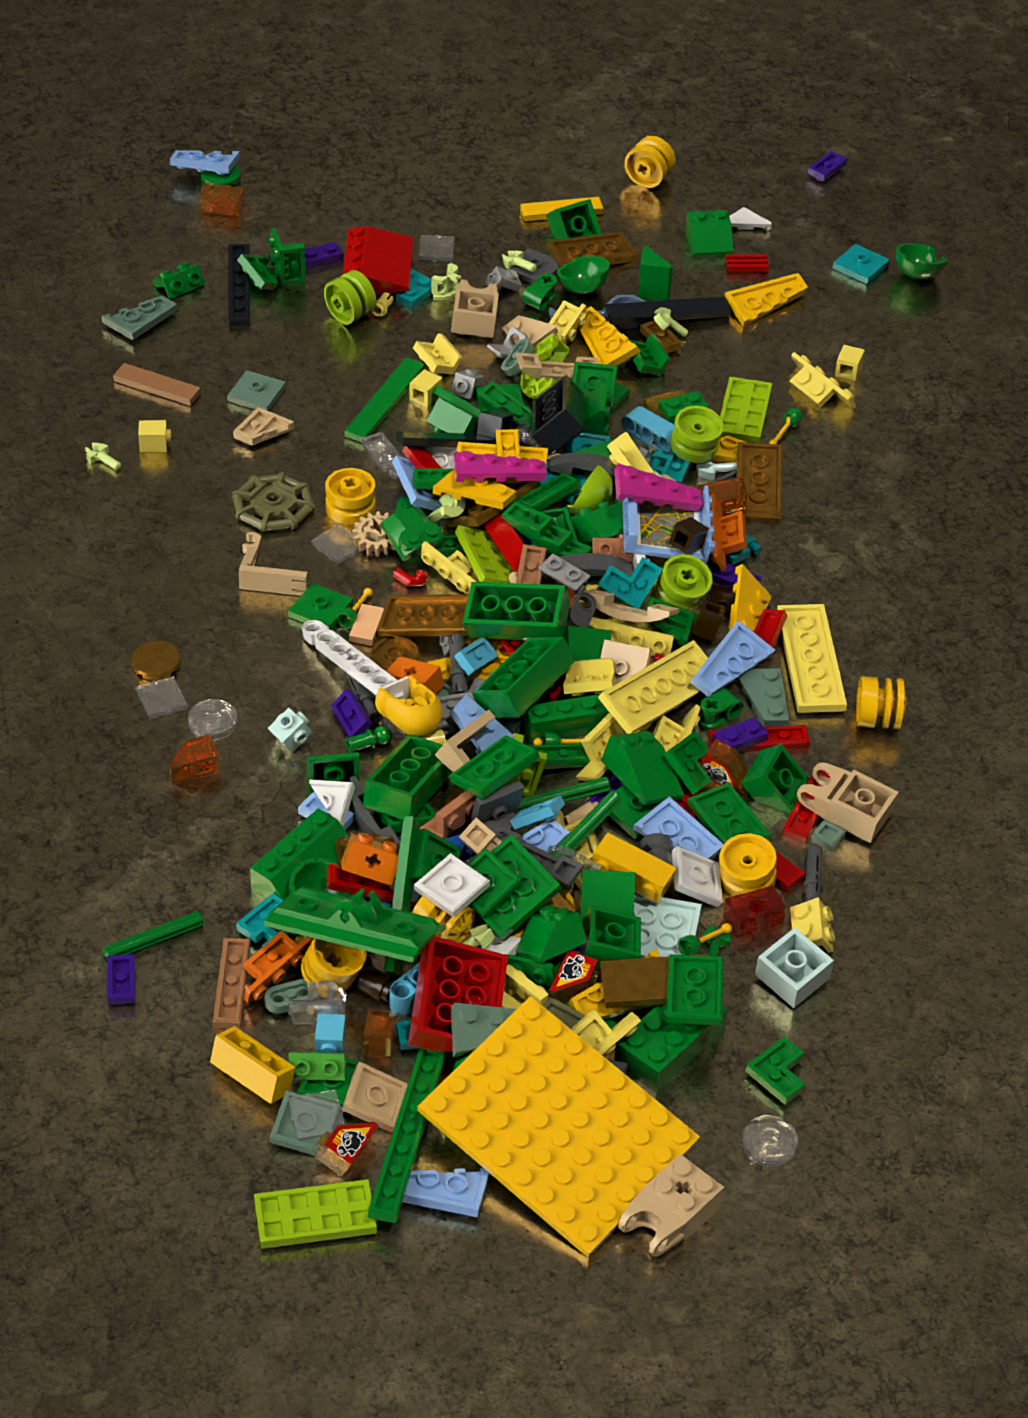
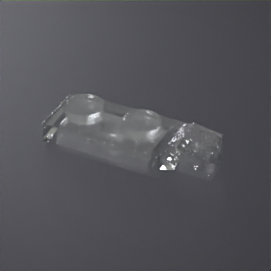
[362,432,401,480]

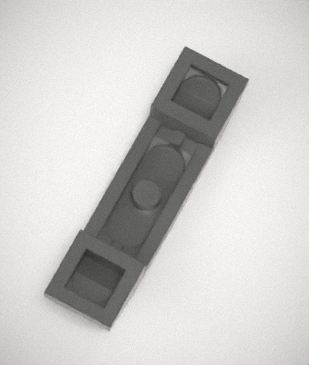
[549,453,616,476]
[542,553,634,583]
[350,776,400,849]
[494,826,584,887]

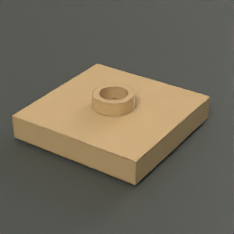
[600,640,652,685]
[342,1061,408,1133]

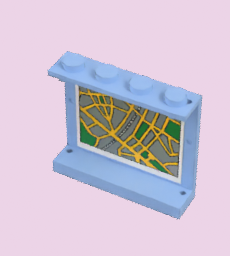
[623,485,715,564]

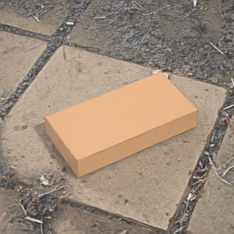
[349,604,384,646]

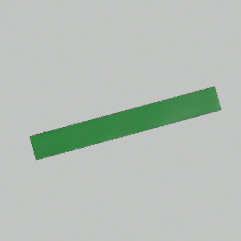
[368,1048,447,1223]

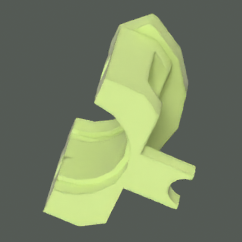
[431,263,461,301]
[427,493,465,527]

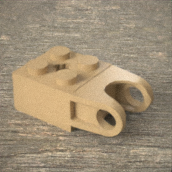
[451,279,499,338]
[797,763,898,843]
[618,1154,724,1256]

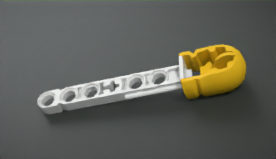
[302,620,443,736]

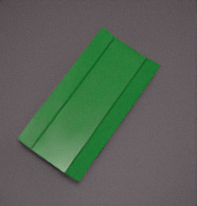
[264,887,446,963]

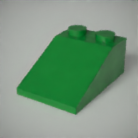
[601,731,684,805]

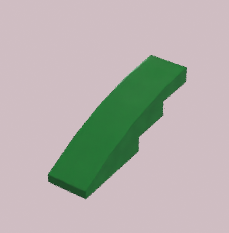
[502,501,592,557]

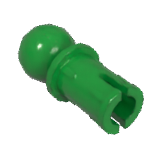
[345,726,392,752]

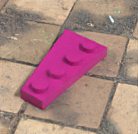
[453,451,547,482]
[614,463,703,512]

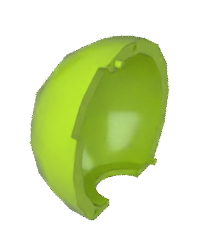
[567,465,613,516]

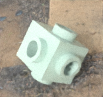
[267,708,313,753]

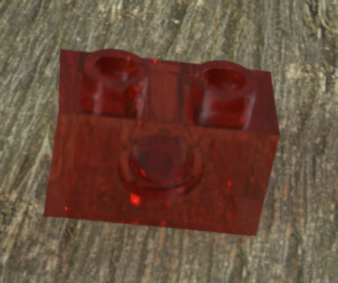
[723,885,786,938]

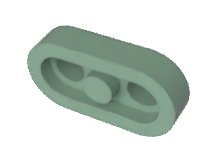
[501,339,534,376]
[265,979,318,1014]

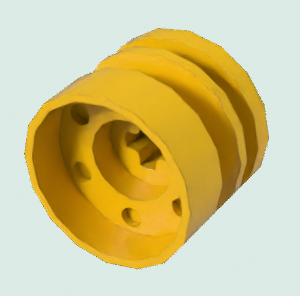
[856,676,906,729]
[412,896,476,943]
[301,938,367,995]

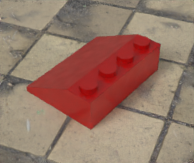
[343,226,414,295]
[408,936,508,1052]

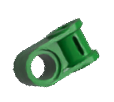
[522,273,557,311]
[698,688,744,730]

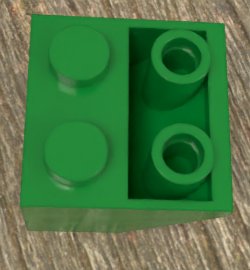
[582,383,612,436]

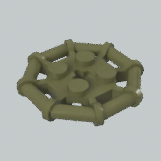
[231,472,316,533]

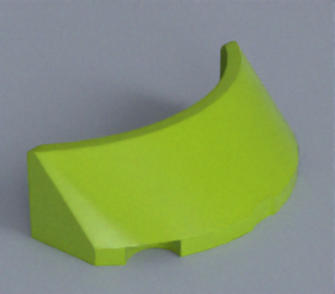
[520,333,569,399]

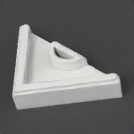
[729,207,772,231]
[309,780,355,827]

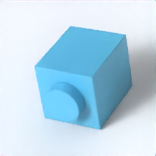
[315,1013,345,1053]

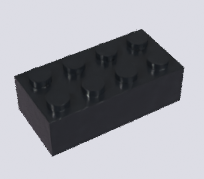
[531,374,584,455]

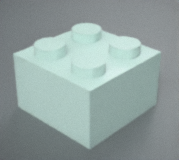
[755,927,834,1008]

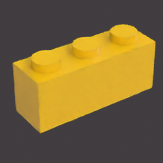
[589,832,676,904]
[210,1026,295,1104]

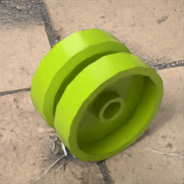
[324,270,376,325]
[670,406,723,463]
[654,554,713,613]

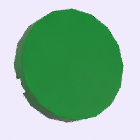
[201,164,241,190]

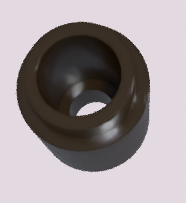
[357,966,395,1002]

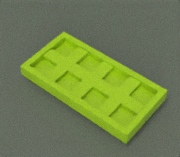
[720,377,772,443]
[455,525,513,583]
[254,1179,377,1249]

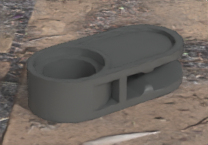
[566,591,597,628]

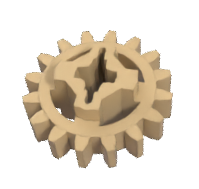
[352,511,395,556]

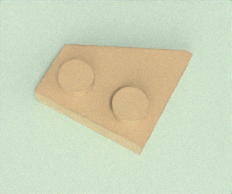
[502,315,559,348]
[233,407,294,446]

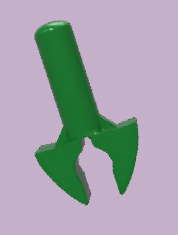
[702,925,731,957]

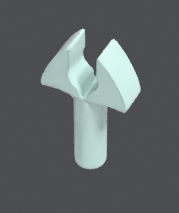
[696,460,737,480]

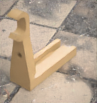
[239,532,308,596]
[435,710,495,772]

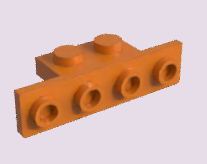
[710,494,747,572]
[243,930,314,1005]

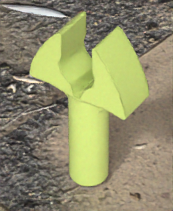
[502,251,537,272]
[653,307,688,337]
[85,443,121,470]
[463,924,495,949]

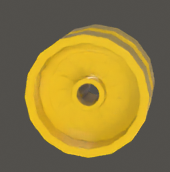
[624,136,676,188]
[325,468,376,525]
[719,833,777,901]

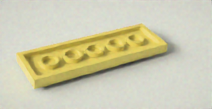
[777,604,847,713]
[598,640,708,734]

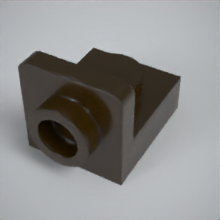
[710,585,735,616]

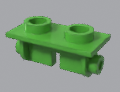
[289,1052,347,1081]

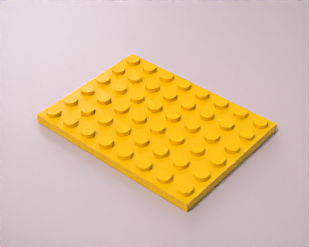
[417,996,700,1258]

